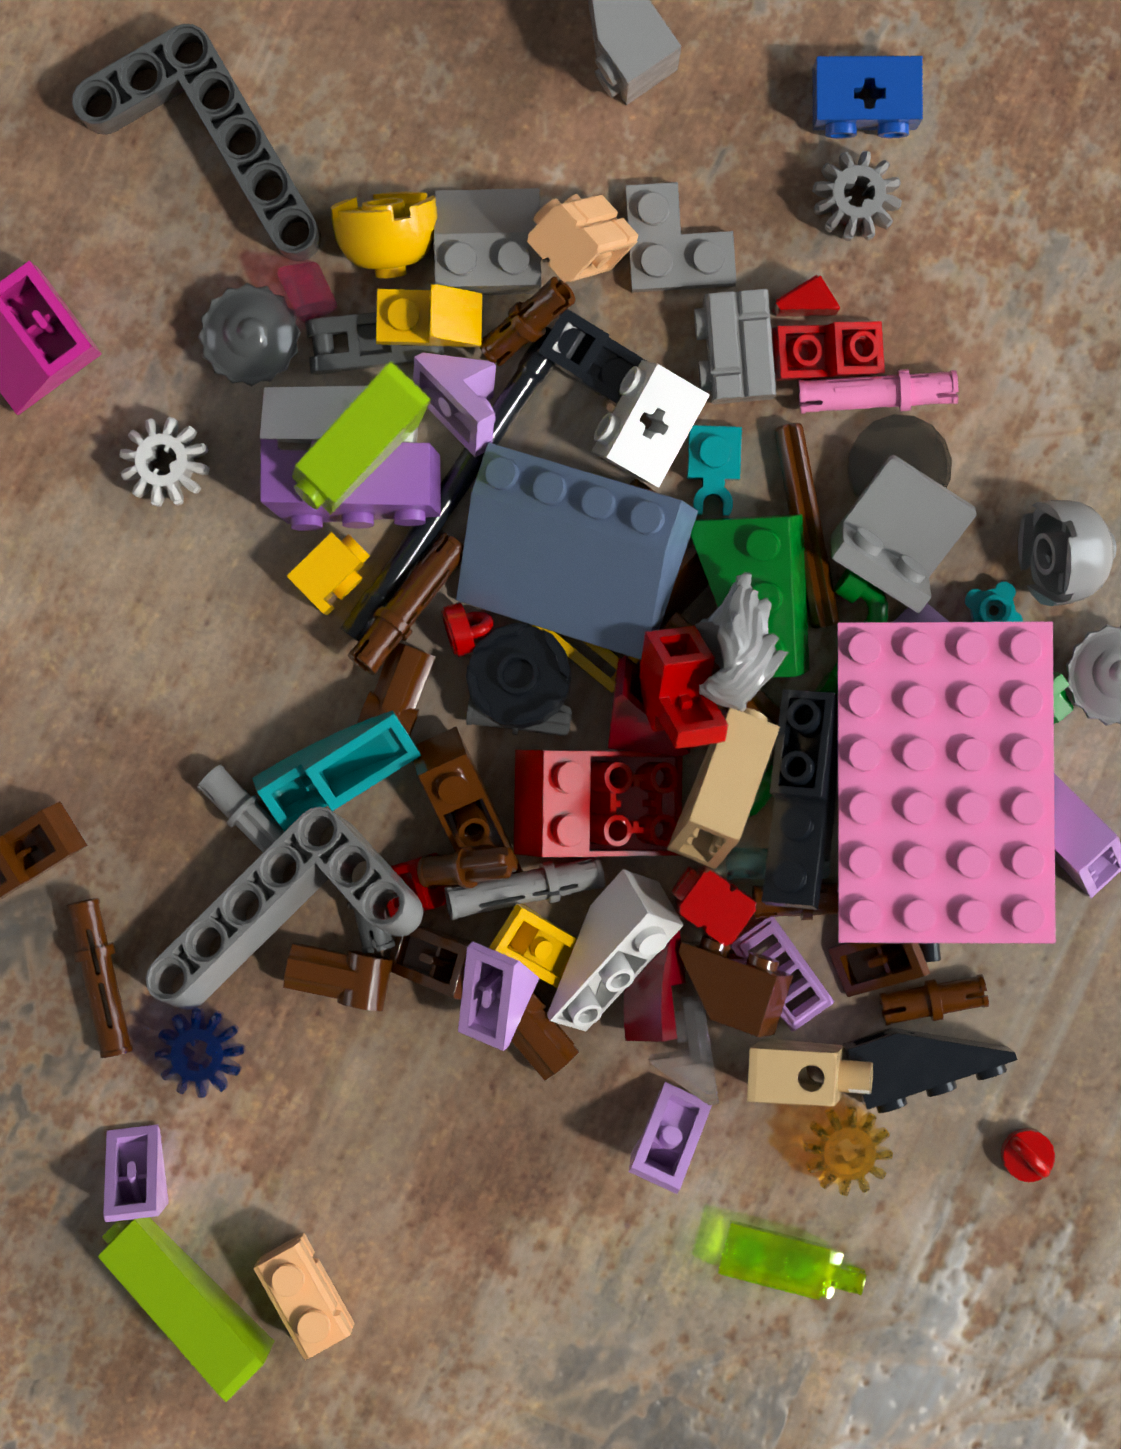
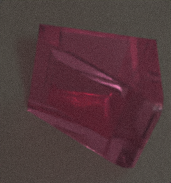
[277,262,337,323]

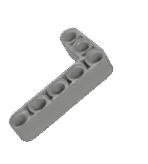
[146,807,423,1010]

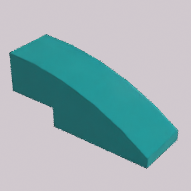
[252,711,421,832]

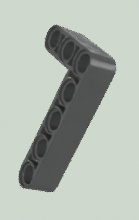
[72,24,321,261]

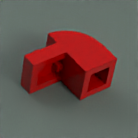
[640,626,729,749]

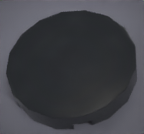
[466,623,572,729]

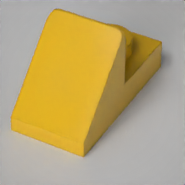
[376,284,482,347]
[489,904,577,988]

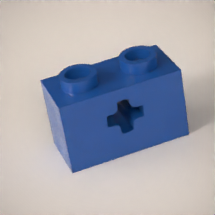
[812,56,923,139]

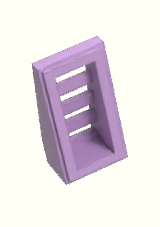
[732,917,834,1032]

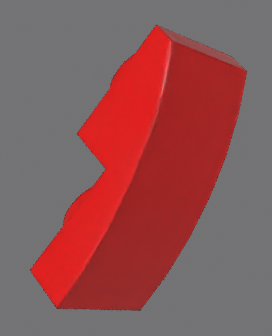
[771,321,885,381]

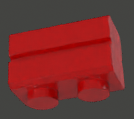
[671,865,757,947]

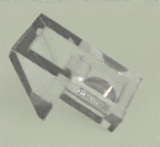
[648,995,719,1105]

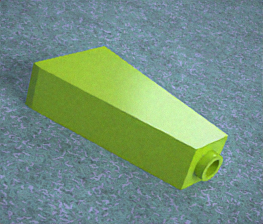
[97,1217,275,1402]

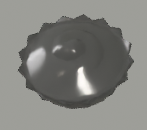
[198,283,301,387]

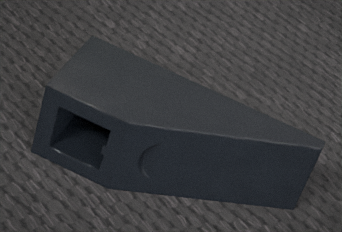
[843,1027,1017,1113]

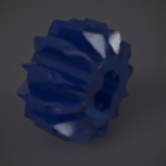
[155,1007,245,1098]

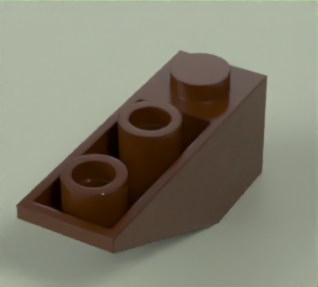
[413,726,523,874]

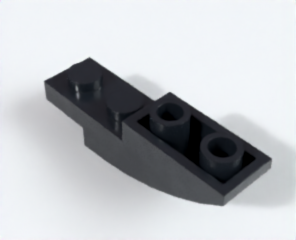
[762,689,838,910]

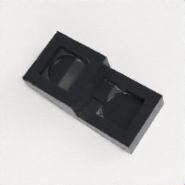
[538,309,647,406]

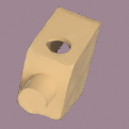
[747,1038,873,1106]

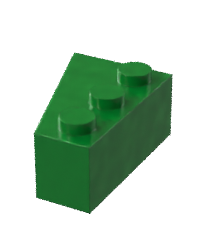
[691,514,810,677]

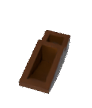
[0,801,88,900]

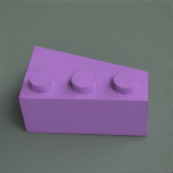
[261,439,441,531]

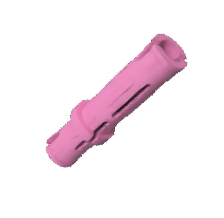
[798,369,958,414]

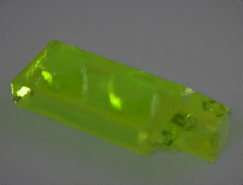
[718,1220,867,1300]

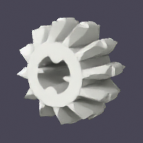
[119,417,210,507]

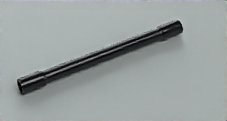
[340,327,555,641]

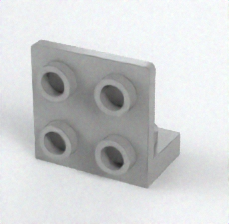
[831,455,977,613]

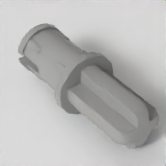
[197,764,284,853]

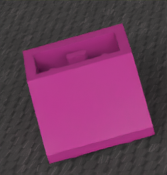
[0,260,102,415]

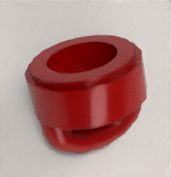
[441,602,493,657]
[1001,1128,1055,1182]

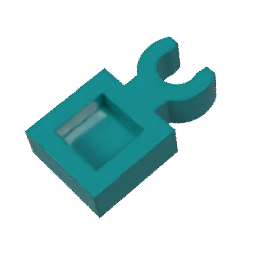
[687,425,742,517]

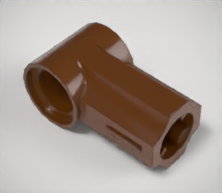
[357,643,436,736]
[283,943,393,1012]
[511,990,579,1081]

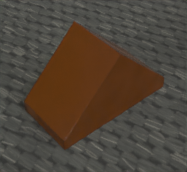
[389,925,478,999]
[828,943,930,998]

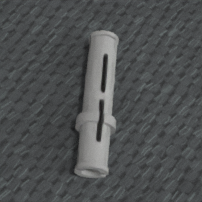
[444,857,605,920]

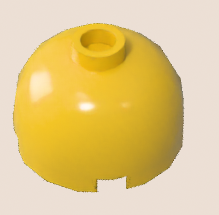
[330,192,437,278]

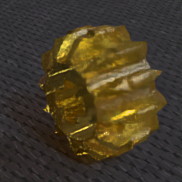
[802,1105,893,1196]

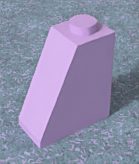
[1054,773,1121,898]

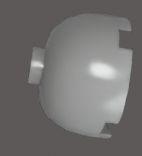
[1018,500,1117,606]

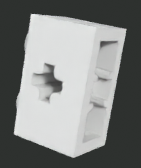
[591,360,710,488]

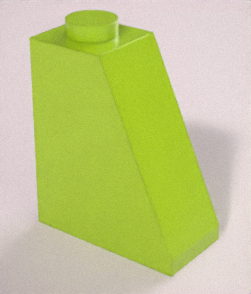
[292,362,431,515]

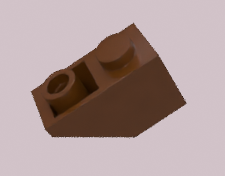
[679,935,793,1037]

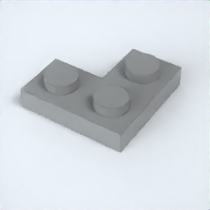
[625,182,736,293]

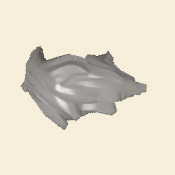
[695,572,788,712]

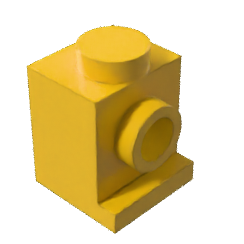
[287,532,370,615]

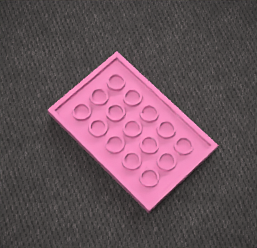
[837,622,1056,944]

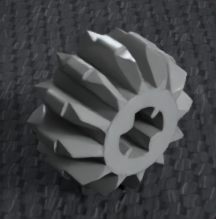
[812,151,902,241]

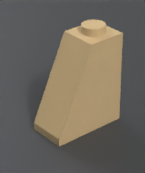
[667,708,780,869]

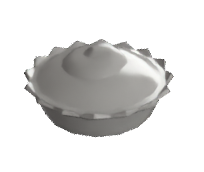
[1066,624,1121,726]

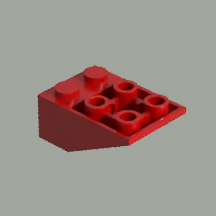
[514,750,682,857]

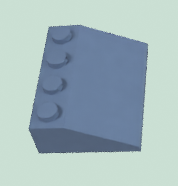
[456,442,698,660]

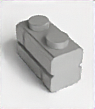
[694,289,776,404]

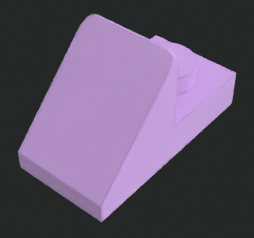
[413,352,496,457]
[629,1082,712,1194]

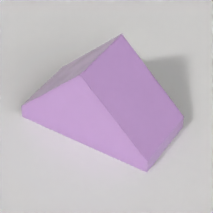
[458,942,539,1051]
[103,1125,169,1222]

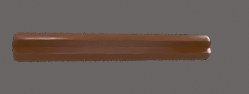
[774,423,839,629]

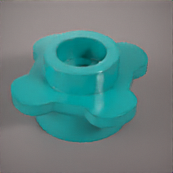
[965,582,1023,622]

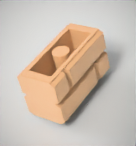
[527,194,639,283]
[253,1233,355,1360]

